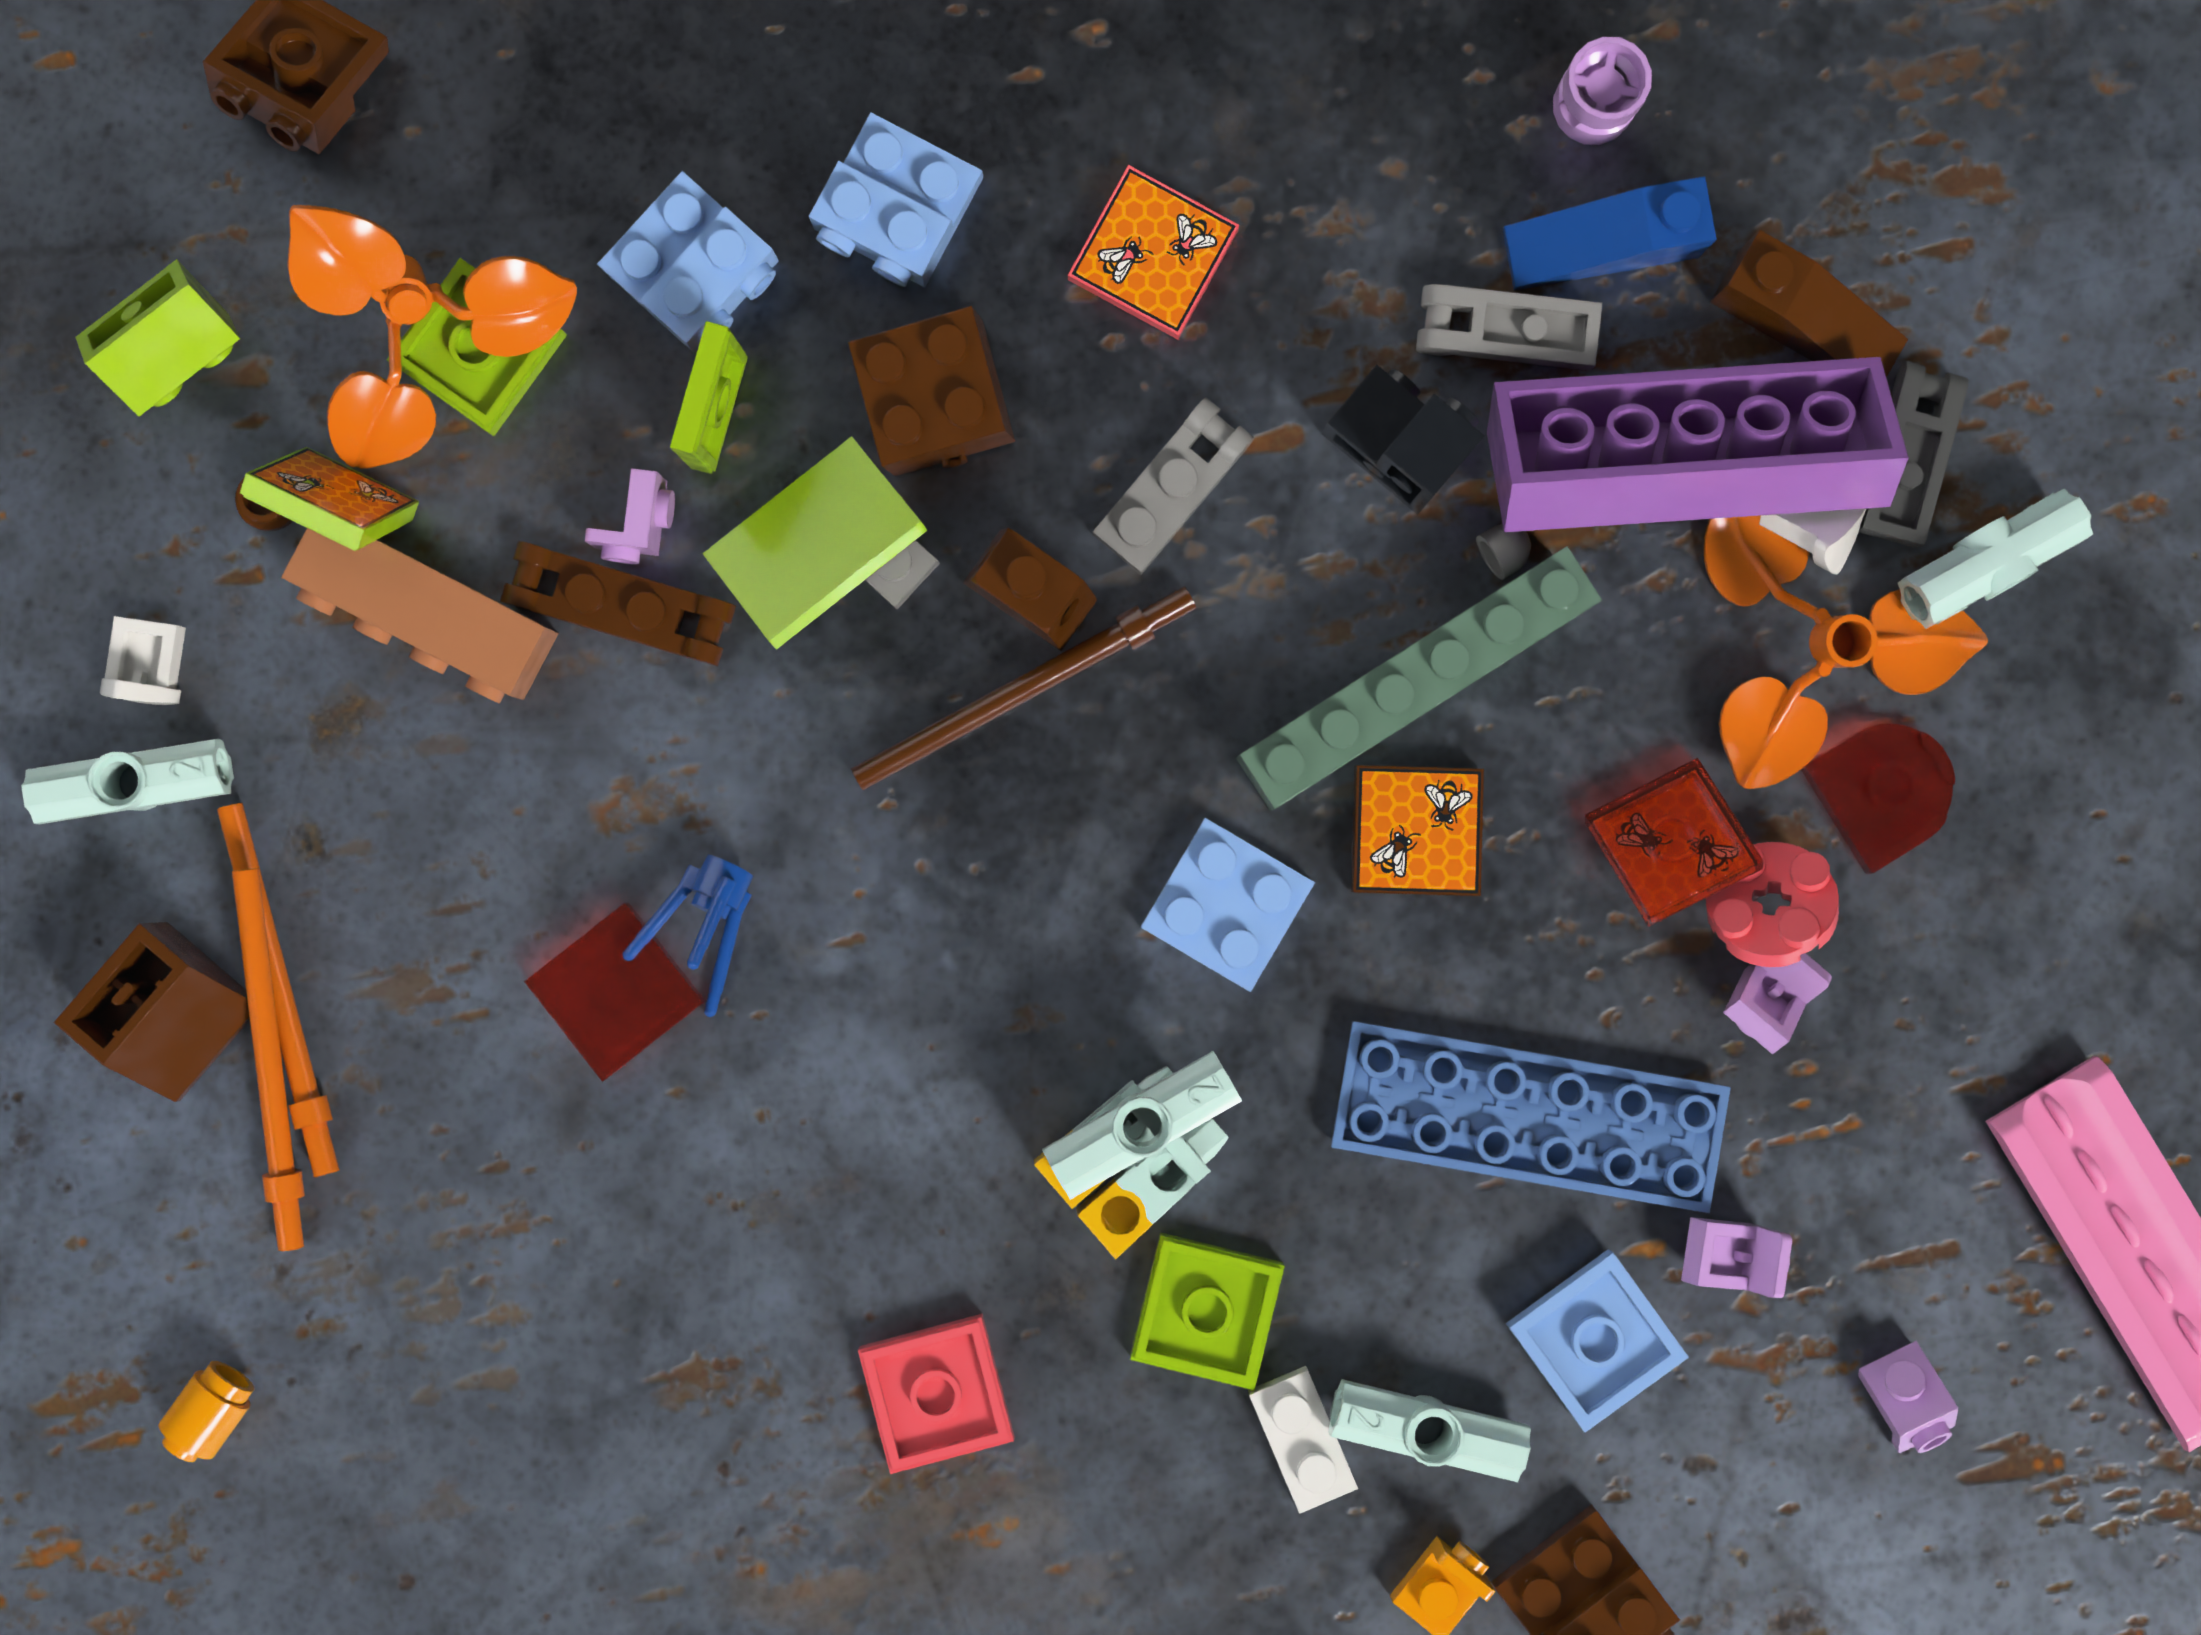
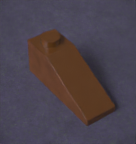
[1710,230,1908,378]

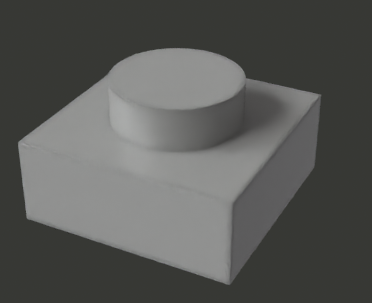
[865,540,940,610]

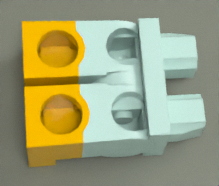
[1034,1066,1229,1259]

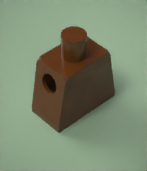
[963,528,1097,652]

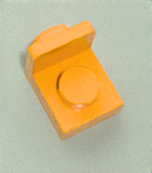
[1390,1536,1495,1635]

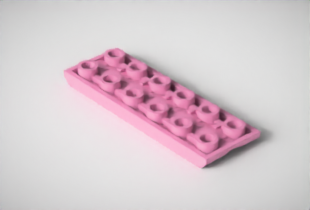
[1985,1056,2201,1452]

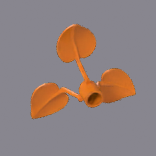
[287,205,577,469]
[1704,515,1988,789]

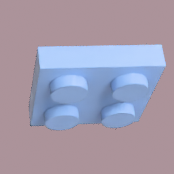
[1141,818,1315,992]
[1505,1249,1689,1432]

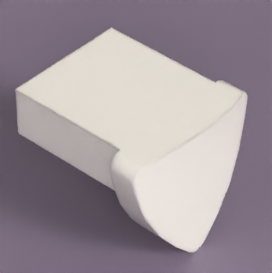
[1759,509,1866,575]
[100,616,186,705]

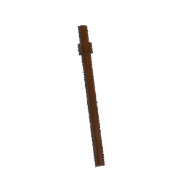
[851,586,1197,790]

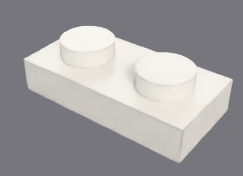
[1248,1366,1358,1514]

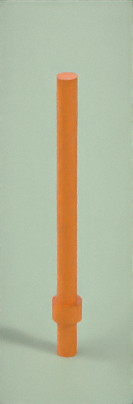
[217,803,340,1178]
[232,868,305,1251]

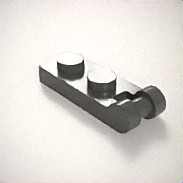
[1859,361,1969,549]

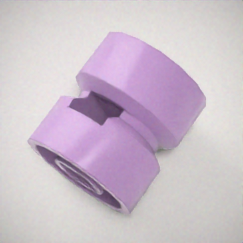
[1553,37,1652,145]

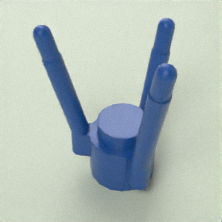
[623,854,754,1017]

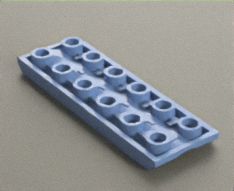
[1331,1021,1731,1213]

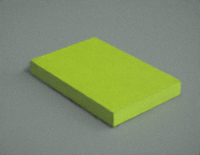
[702,436,928,650]

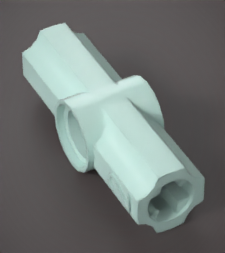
[1898,489,2093,629]
[21,739,234,824]
[1042,1051,1242,1200]
[1328,1379,1531,1482]

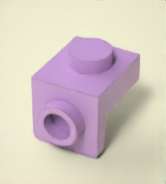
[585,468,675,564]
[1723,953,1832,1054]
[1681,1217,1792,1298]
[1858,1341,1958,1453]

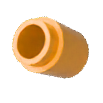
[158,1361,255,1462]

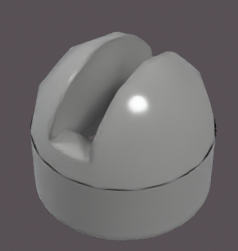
[1476,524,1531,580]

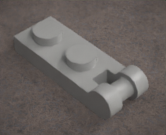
[1416,284,1602,371]
[1093,397,1255,575]

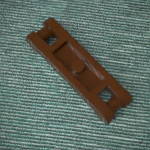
[500,541,736,667]

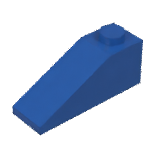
[1503,176,1717,291]

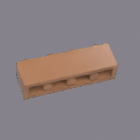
[281,528,559,704]

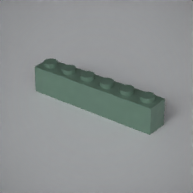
[1236,546,1602,811]

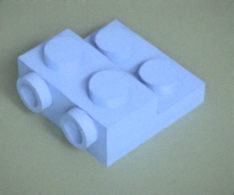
[809,112,984,287]
[597,171,779,354]

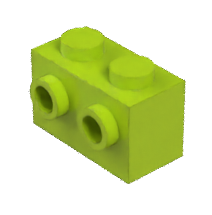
[75,259,240,417]

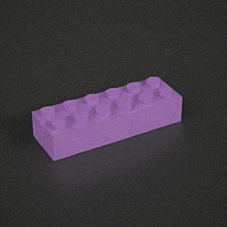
[1487,357,1908,532]

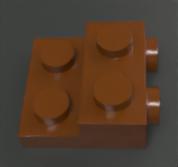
[203,0,389,154]
[1491,1504,1680,1635]

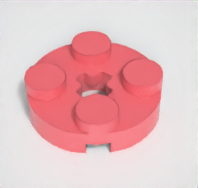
[1706,842,1839,967]

